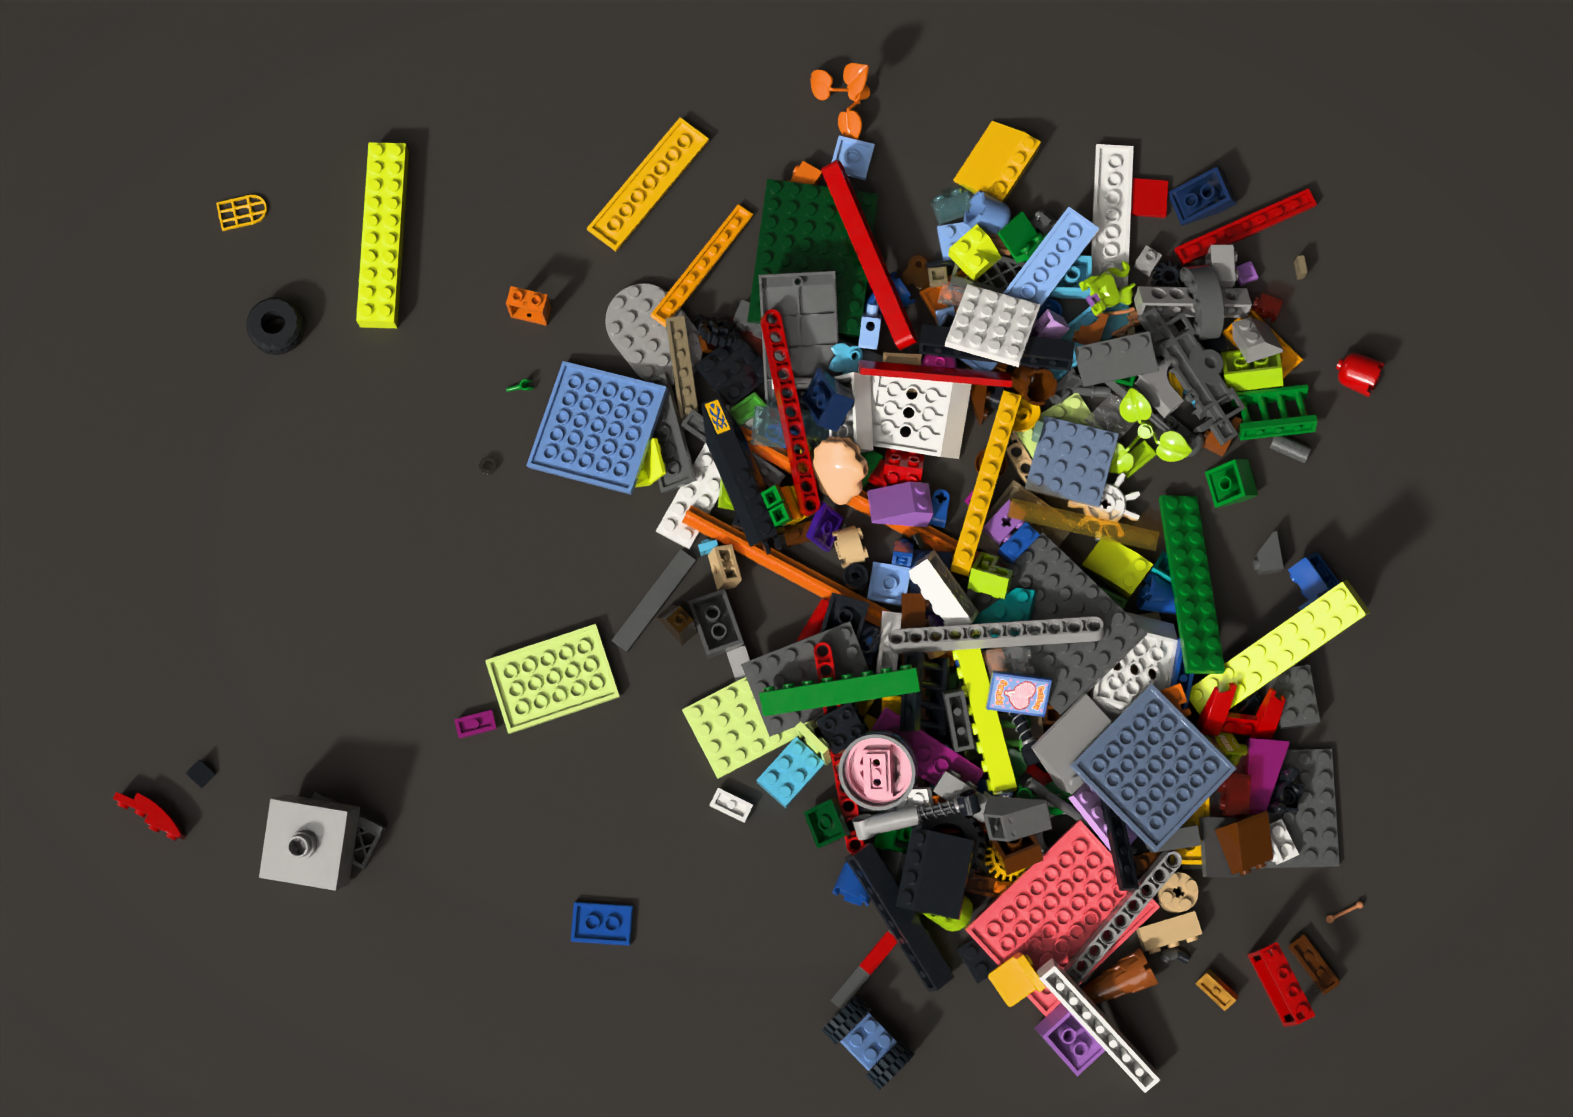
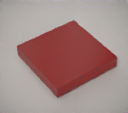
[1131,178,1168,218]

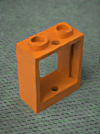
[506,286,552,326]

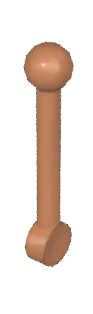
[1326,901,1364,923]

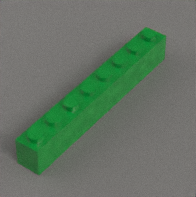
[759,664,920,716]

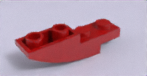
[113,792,185,841]

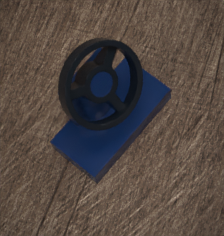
[858,623,881,666]

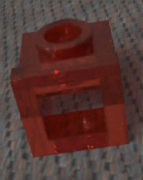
[1252,293,1283,323]

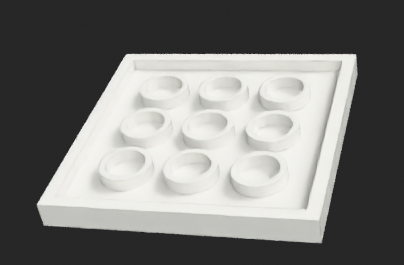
[945,284,1040,367]

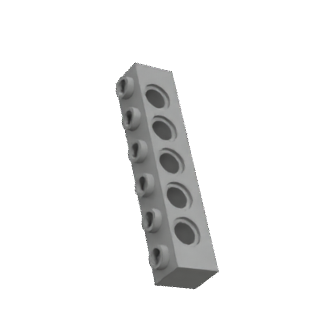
[1134,286,1252,318]

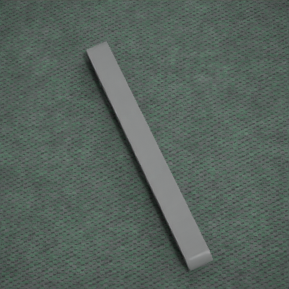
[888,617,1104,654]

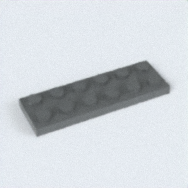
[646,373,697,493]

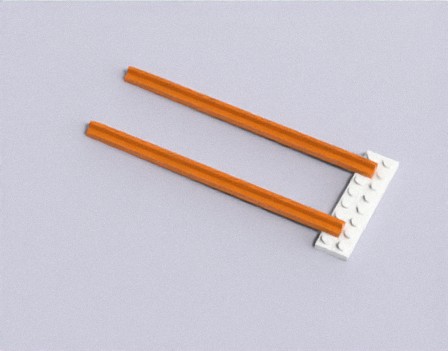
[656,404,1006,668]

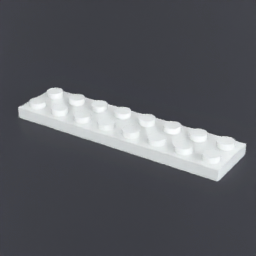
[1091,144,1134,290]

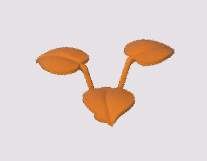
[810,63,870,140]

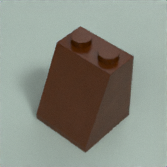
[1215,811,1273,876]

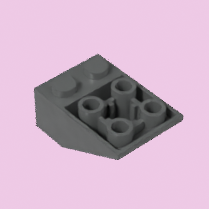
[983,796,1053,842]

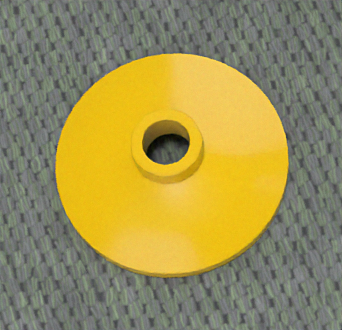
[1012,398,1041,432]

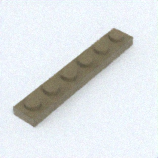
[665,316,698,431]

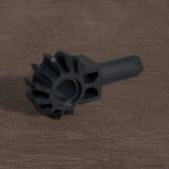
[1152,261,1182,322]

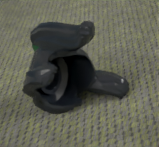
[1267,766,1304,814]

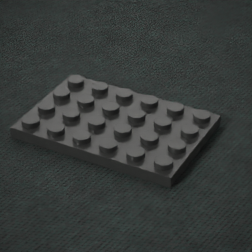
[741,621,869,737]

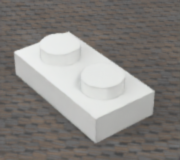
[709,788,753,823]

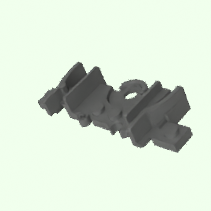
[1138,307,1246,446]

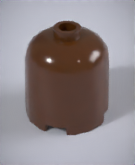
[1011,365,1057,406]

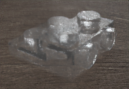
[1085,393,1138,440]
[985,646,1035,681]

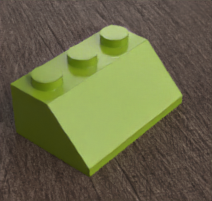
[1221,350,1283,392]

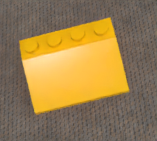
[953,121,1041,203]

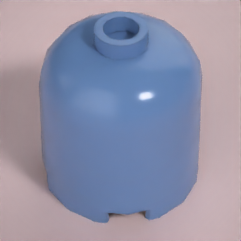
[964,191,1011,234]

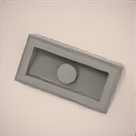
[727,645,750,681]

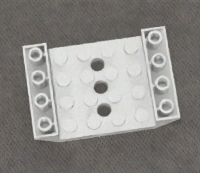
[858,367,971,459]
[1090,612,1178,722]

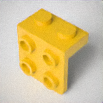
[988,952,1046,1007]

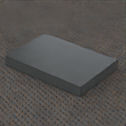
[1199,817,1240,878]

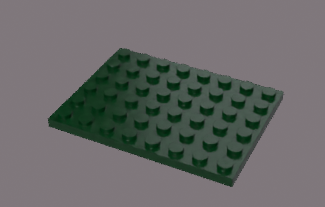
[747,179,878,338]

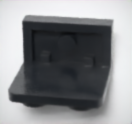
[816,702,869,754]

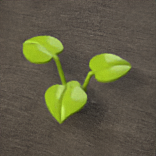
[1109,388,1192,474]

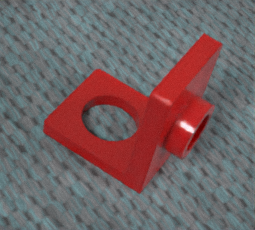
[869,460,889,488]

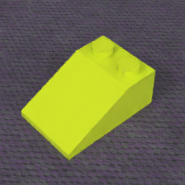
[1081,535,1153,599]

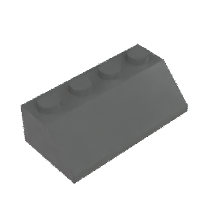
[1074,331,1159,387]

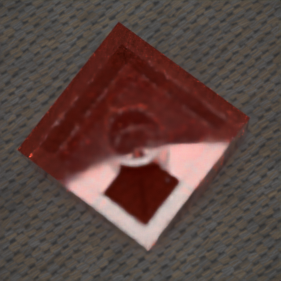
[1217,773,1251,819]

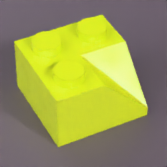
[948,224,1001,282]

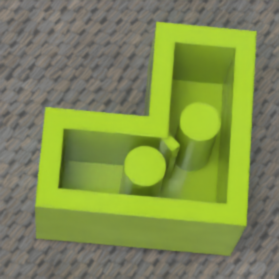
[967,552,1013,599]

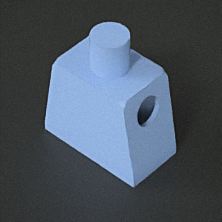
[858,303,882,350]

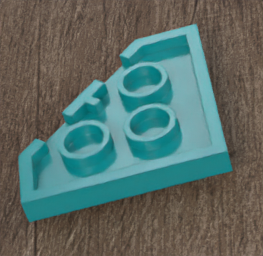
[971,588,1037,648]

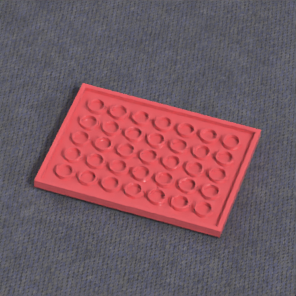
[965,820,1160,1017]

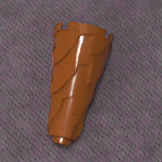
[1081,948,1158,1004]

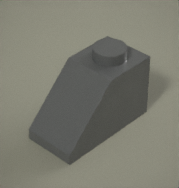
[1252,531,1284,575]

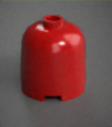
[1336,352,1385,398]

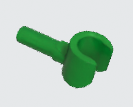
[506,379,534,392]

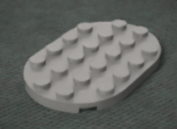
[605,284,703,386]

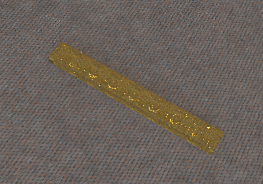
[1007,498,1159,551]

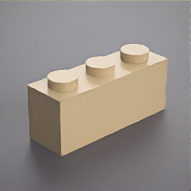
[1136,911,1203,954]

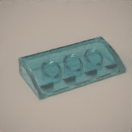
[751,406,829,451]

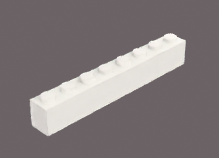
[1037,958,1160,1093]

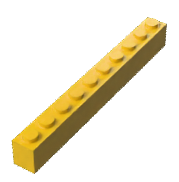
[950,390,1022,577]

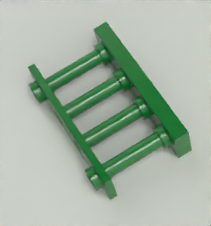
[1231,384,1318,441]

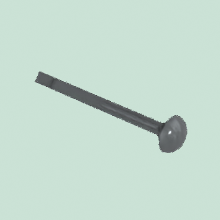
[1105,381,1205,458]

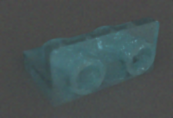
[929,188,972,225]

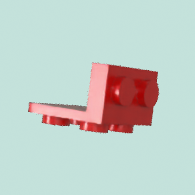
[883,448,924,485]

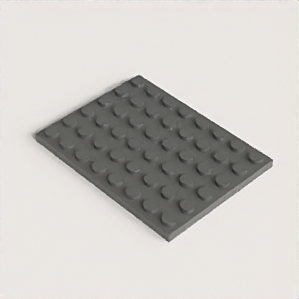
[972,532,1147,716]
[1181,749,1340,870]

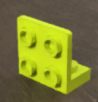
[635,438,666,487]

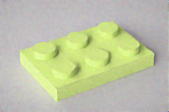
[795,721,832,766]

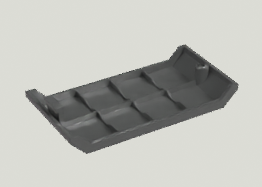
[759,271,840,425]

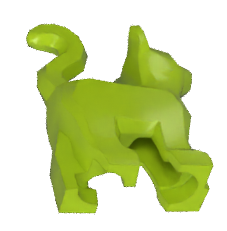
[1079,261,1136,316]

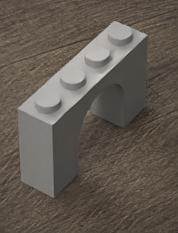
[1135,338,1223,418]

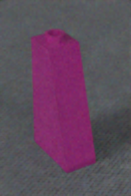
[1243,738,1289,815]

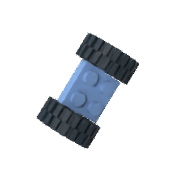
[822,995,915,1090]

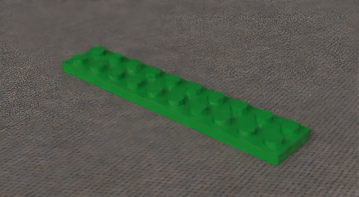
[1159,495,1225,674]

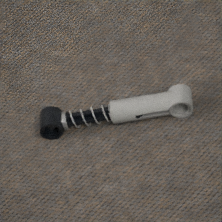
[852,789,981,840]

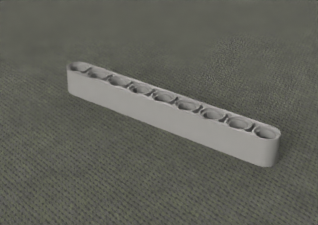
[1063,850,1182,985]

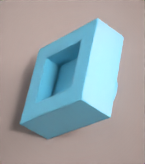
[698,539,718,556]

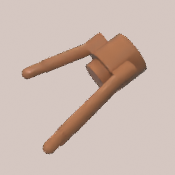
[1096,307,1141,339]

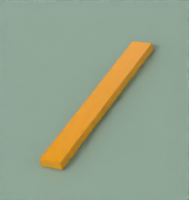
[650,204,753,327]

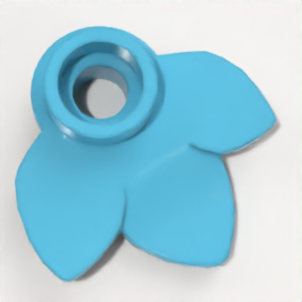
[828,343,863,375]

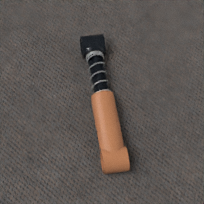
[981,647,1041,766]

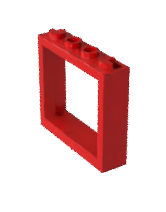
[1247,942,1316,1027]

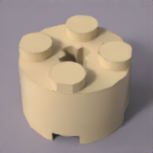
[832,525,869,569]
[1156,872,1198,914]

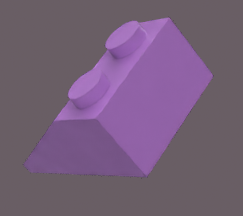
[867,482,933,527]
[1034,1003,1106,1077]

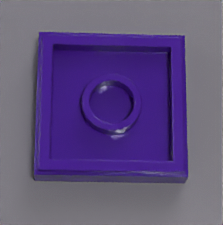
[806,502,844,552]

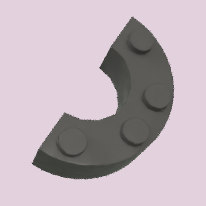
[1180,264,1224,341]

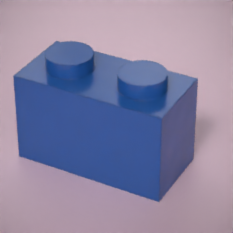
[998,522,1040,564]

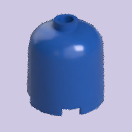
[832,861,871,906]

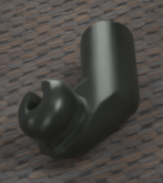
[911,533,933,551]

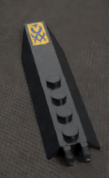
[701,397,786,555]

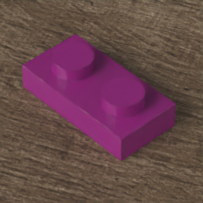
[454,710,497,739]

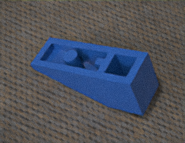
[891,539,914,568]

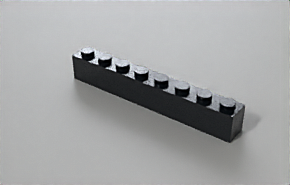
[919,324,1075,371]
[845,843,955,992]

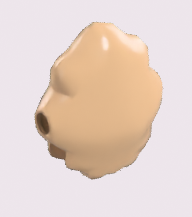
[811,436,868,505]

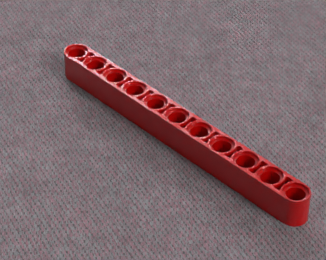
[821,159,918,350]
[761,309,820,516]
[814,641,864,853]

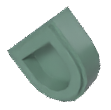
[1031,421,1044,443]

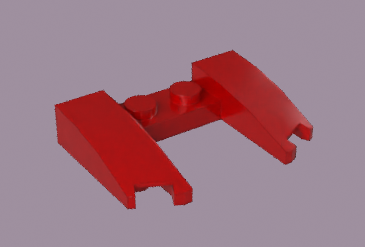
[1196,682,1286,740]

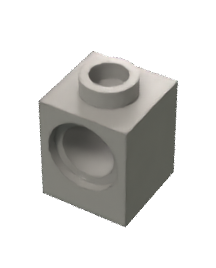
[1134,245,1162,277]

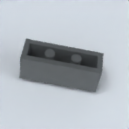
[942,688,974,752]

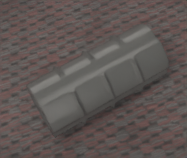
[1269,435,1311,464]

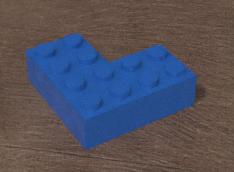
[1288,552,1340,611]

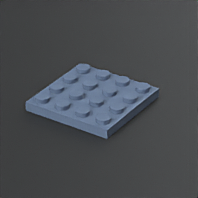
[1025,416,1119,508]

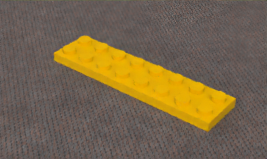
[587,118,709,252]

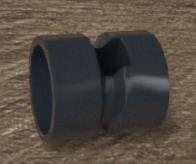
[843,563,868,593]

